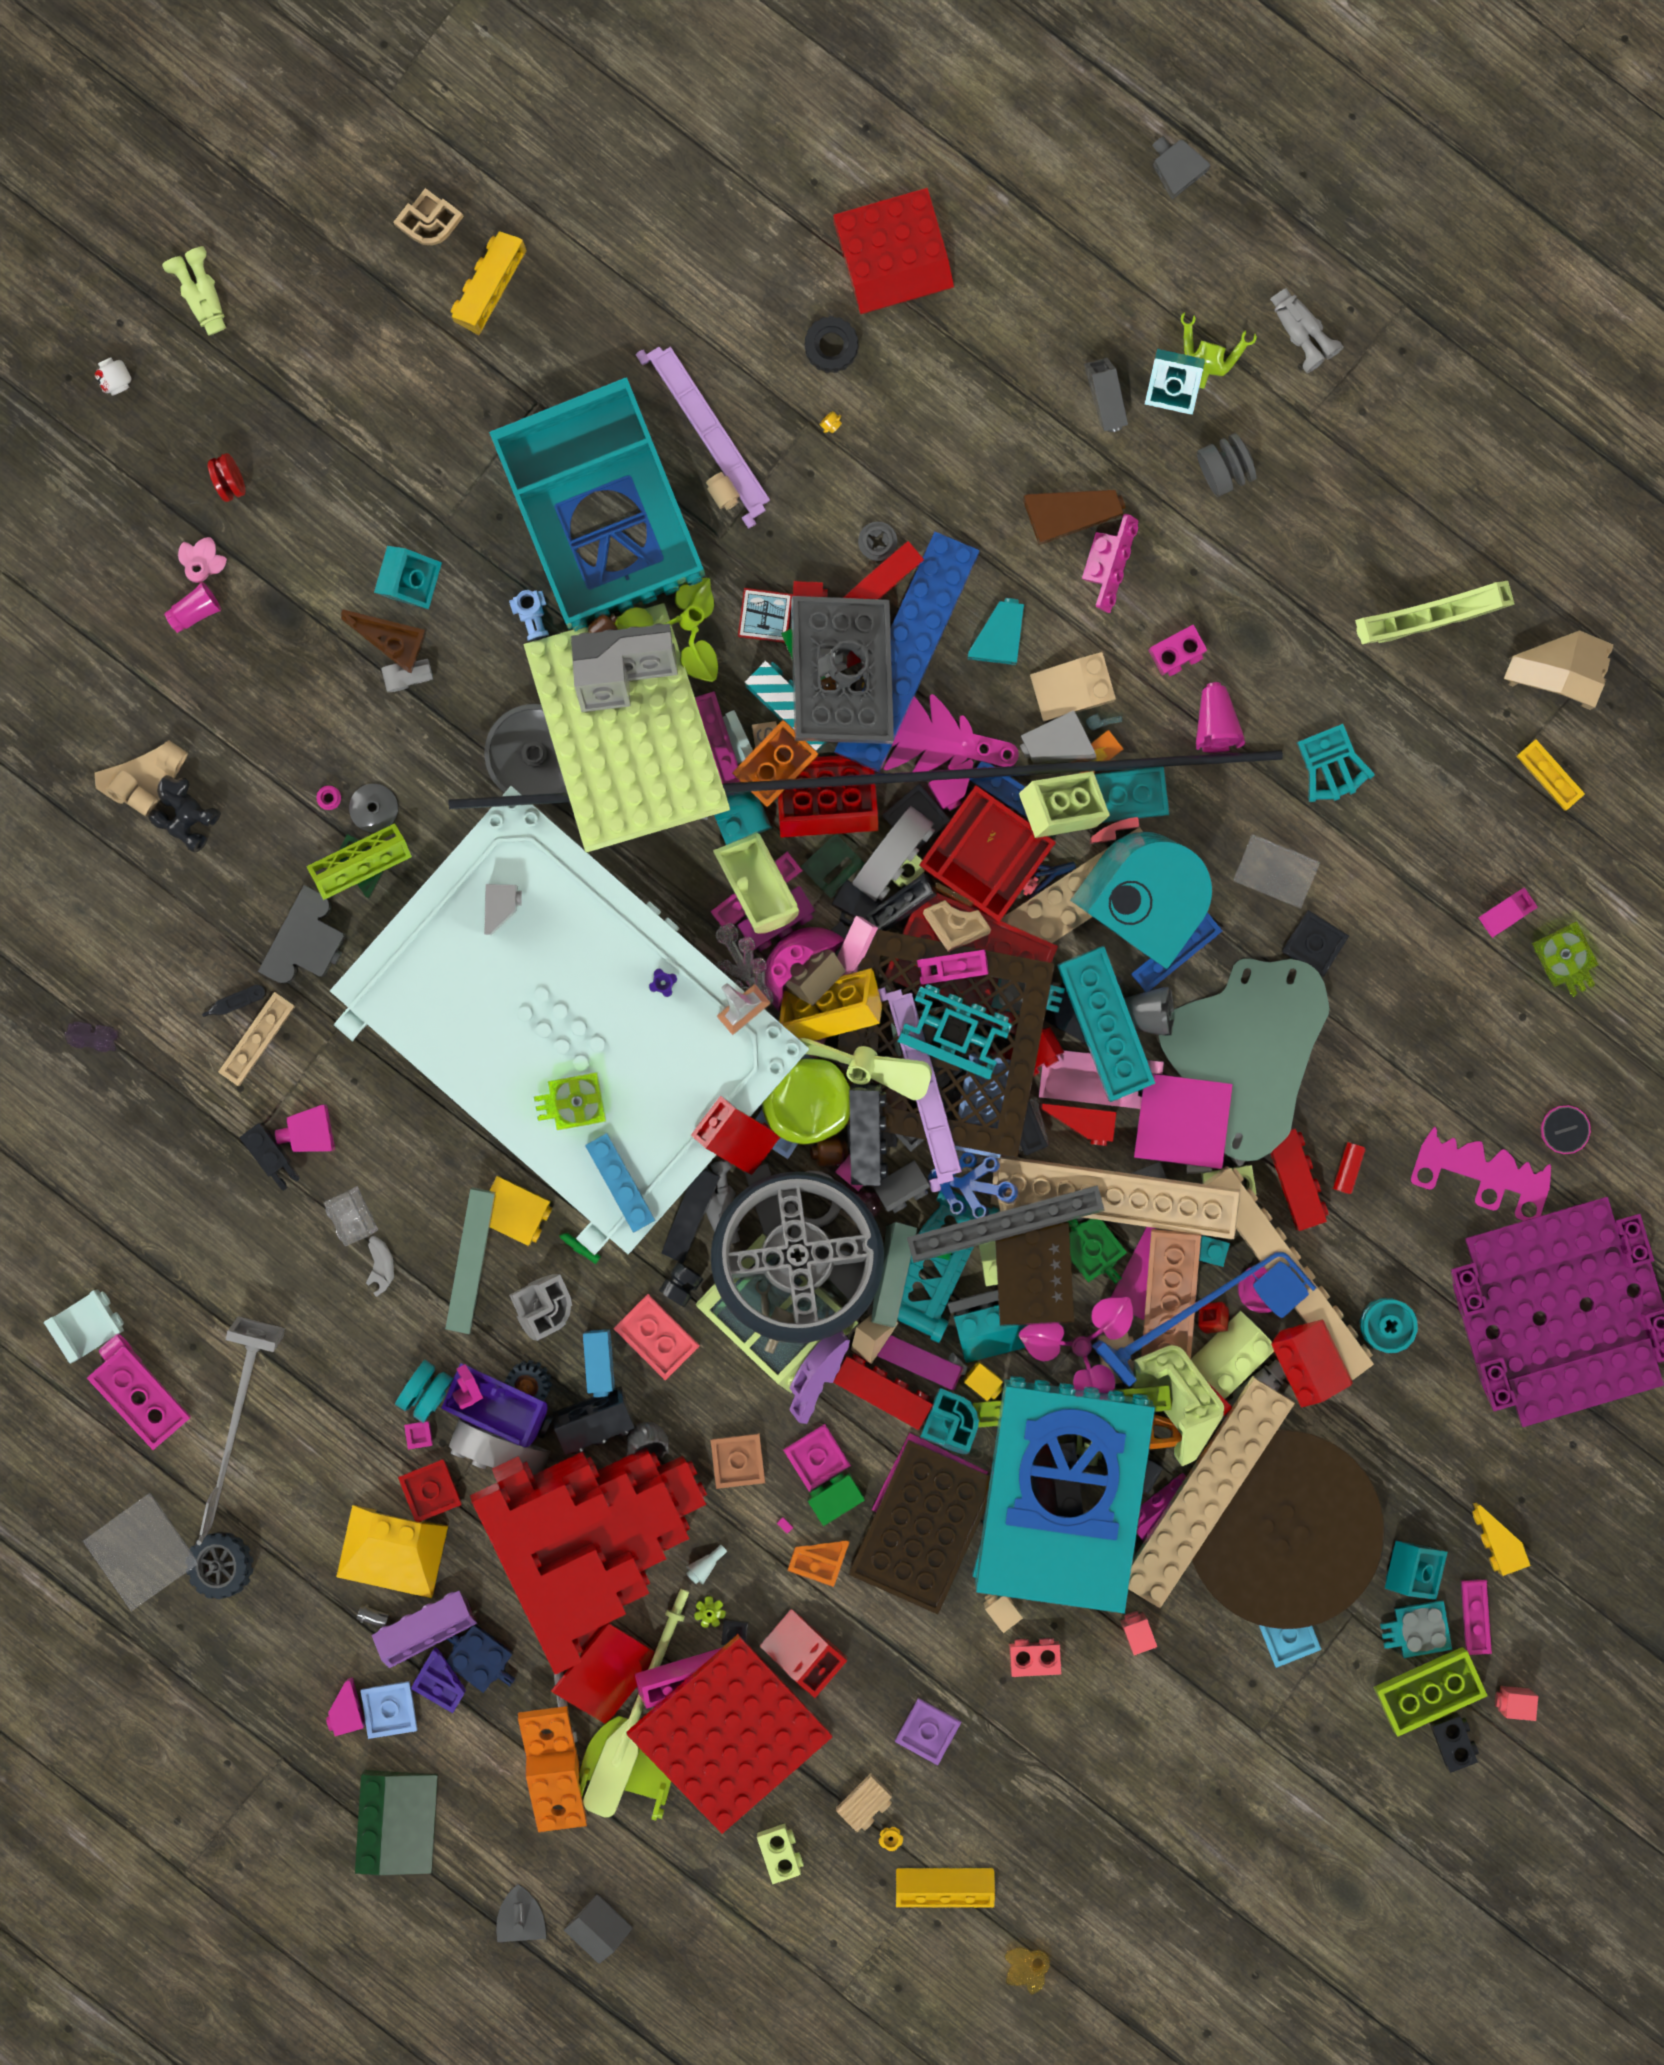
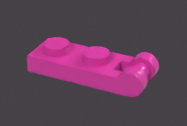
[917,950,989,984]

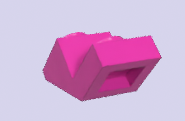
[1479,887,1538,938]

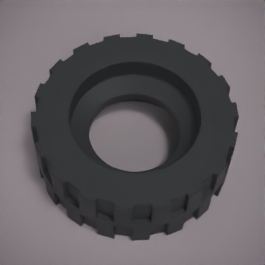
[805,316,858,373]

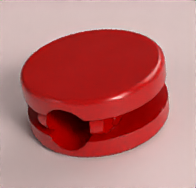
[208,453,246,502]

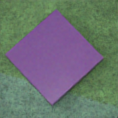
[895,1697,961,1765]

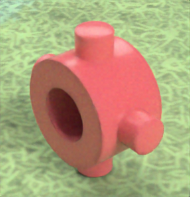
[1023,876,1039,896]

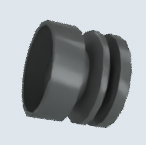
[1196,433,1257,497]

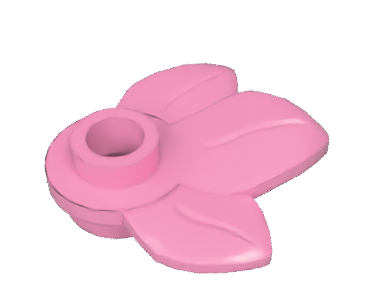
[178,537,227,583]

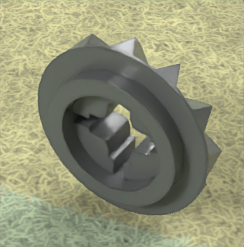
[858,522,897,561]

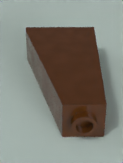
[1023,490,1125,545]

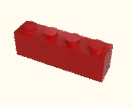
[1270,1128,1329,1231]
[833,1354,933,1430]

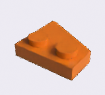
[787,1541,849,1587]

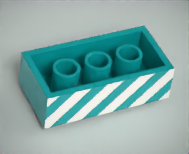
[745,661,828,753]

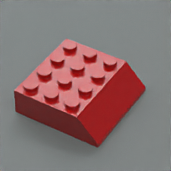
[833,188,954,315]
[919,786,1056,922]

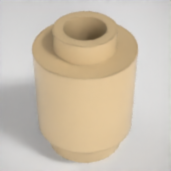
[706,472,740,510]

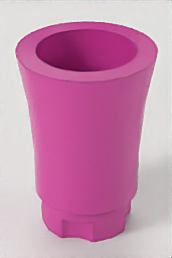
[164,582,222,633]

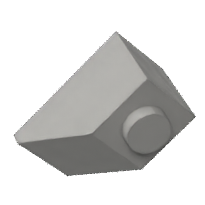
[484,884,522,935]

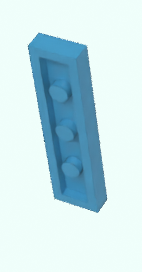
[585,1133,656,1233]

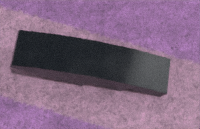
[662,1169,721,1264]

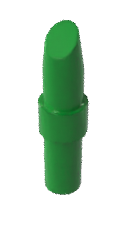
[559,1233,601,1265]

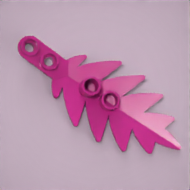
[883,694,1019,772]

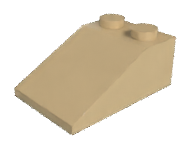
[1030,652,1116,722]

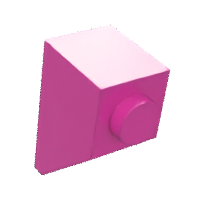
[928,759,974,811]
[326,1677,366,1736]

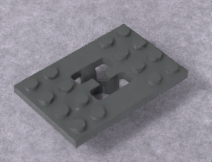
[791,596,894,744]

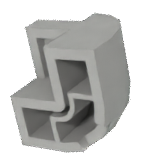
[509,1274,572,1341]

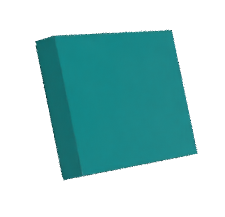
[1094,767,1169,823]

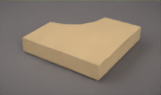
[923,900,991,952]

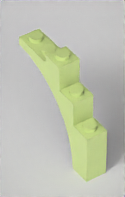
[1355,581,1514,644]

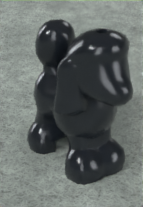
[148,775,221,852]

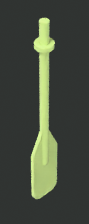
[583,1588,689,1817]

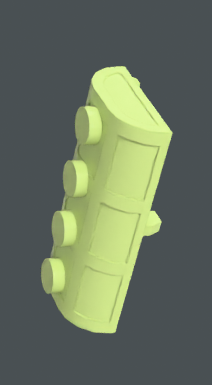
[713,833,799,934]

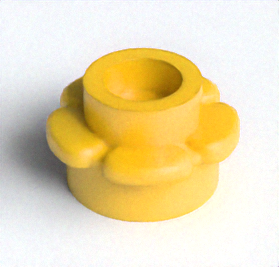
[820,411,842,433]
[879,1827,903,1851]

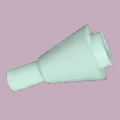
[686,1544,727,1584]

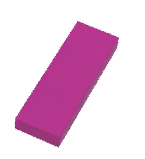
[1461,1579,1492,1655]

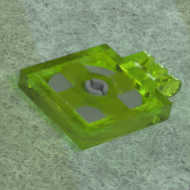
[1531,921,1599,997]
[533,1072,607,1130]

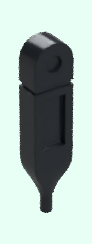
[202,985,266,1017]

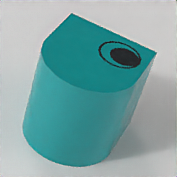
[1070,832,1212,969]

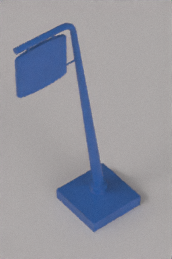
[1092,1252,1317,1387]

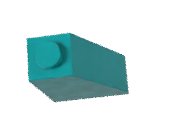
[967,598,1024,665]

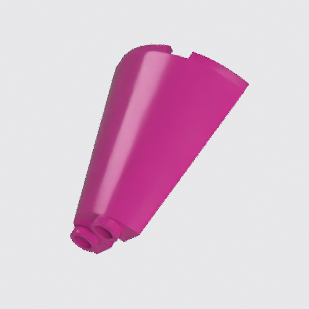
[764,927,845,1012]

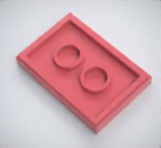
[613,1294,700,1380]

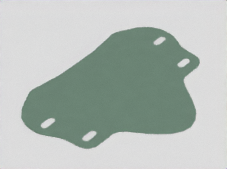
[1159,959,1330,1161]

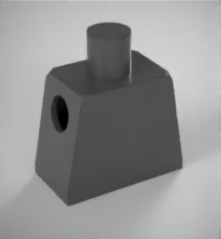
[1152,136,1211,200]

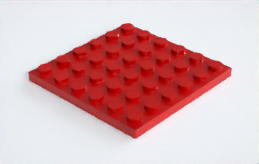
[626,1634,833,1834]

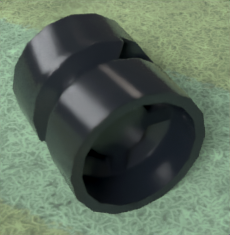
[659,1262,704,1308]

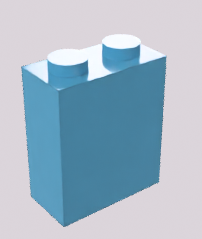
[583,1329,615,1397]

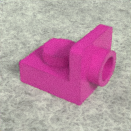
[452,1365,483,1409]

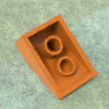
[732,720,818,807]

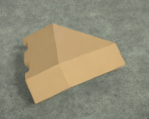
[1504,630,1613,710]

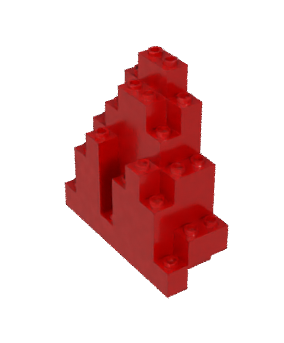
[470,1447,707,1675]

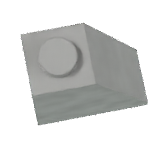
[1020,710,1097,764]

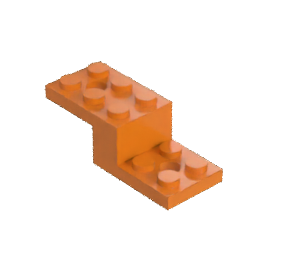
[518,1706,587,1832]

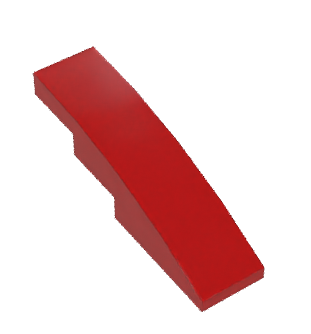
[843,541,924,600]

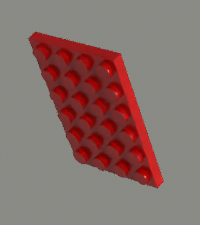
[885,893,1058,1035]

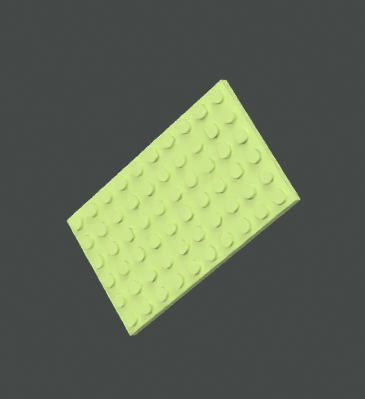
[523,603,730,853]

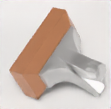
[717,983,771,1035]

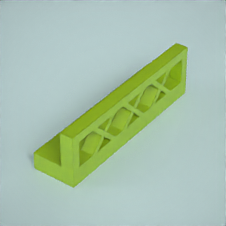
[306,823,412,900]

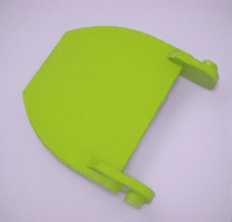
[579,1716,671,1821]

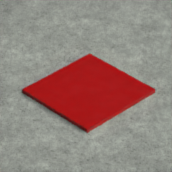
[551,1623,655,1724]

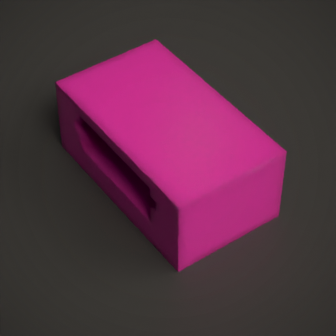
[777,1517,793,1534]

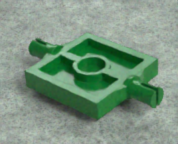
[1066,1219,1127,1284]

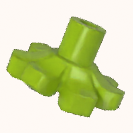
[694,1596,726,1628]

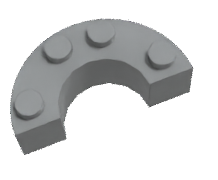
[852,806,935,902]
[449,1418,551,1475]

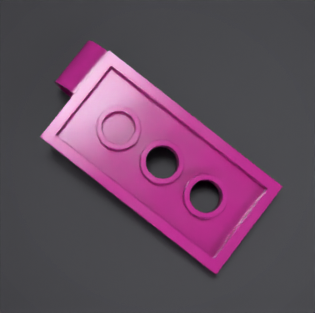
[87,1334,191,1450]

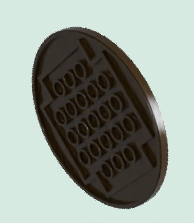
[1192,1430,1385,1629]

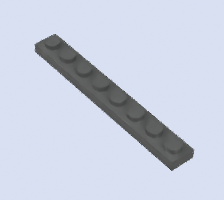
[907,1185,1105,1263]

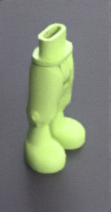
[162,246,226,336]

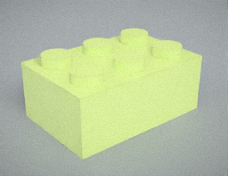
[1019,771,1110,838]

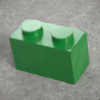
[808,1472,865,1526]

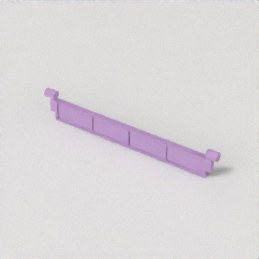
[636,347,770,529]
[878,988,962,1192]

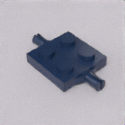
[446,1624,516,1693]

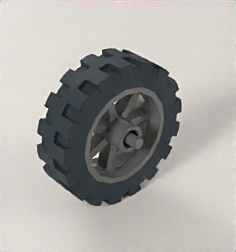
[186,1532,254,1599]

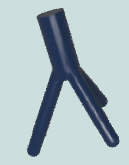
[1029,861,1076,899]

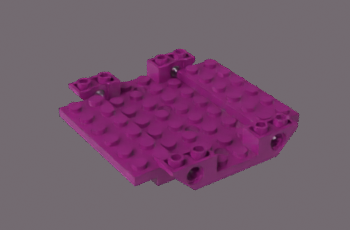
[1451,1197,1664,1427]

